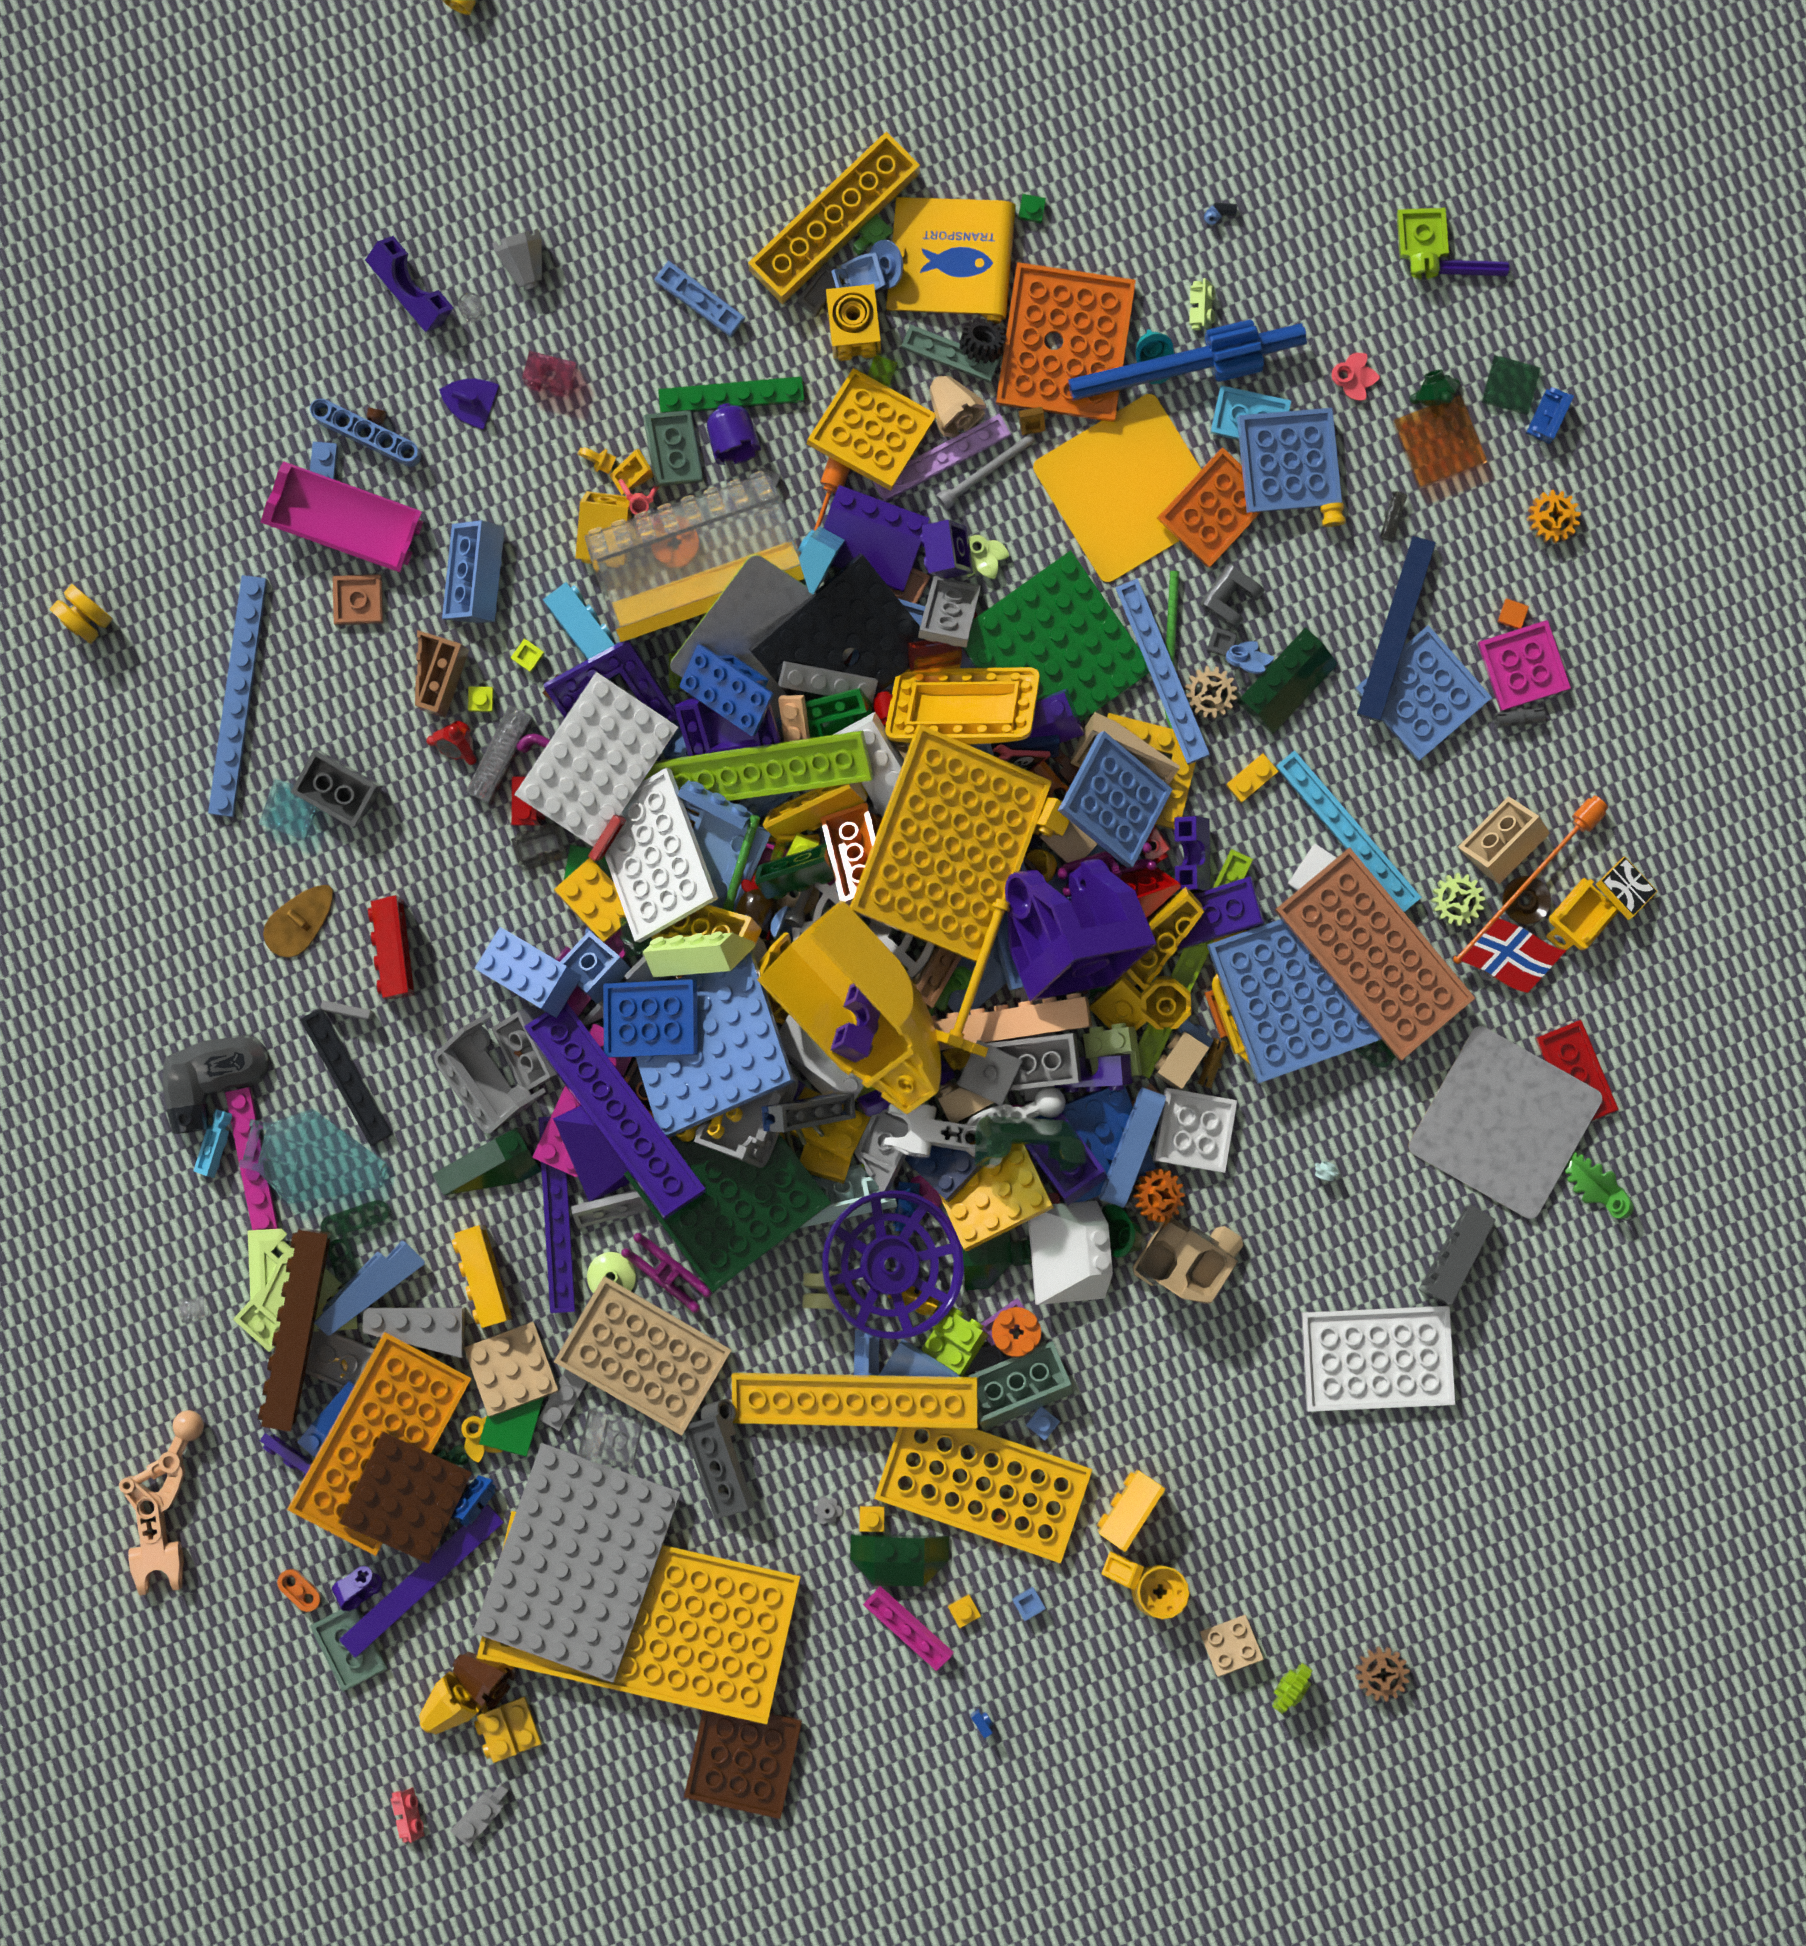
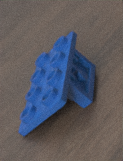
[680,645,774,736]

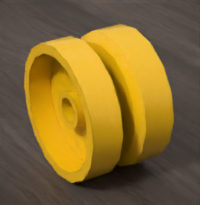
[49,584,113,644]

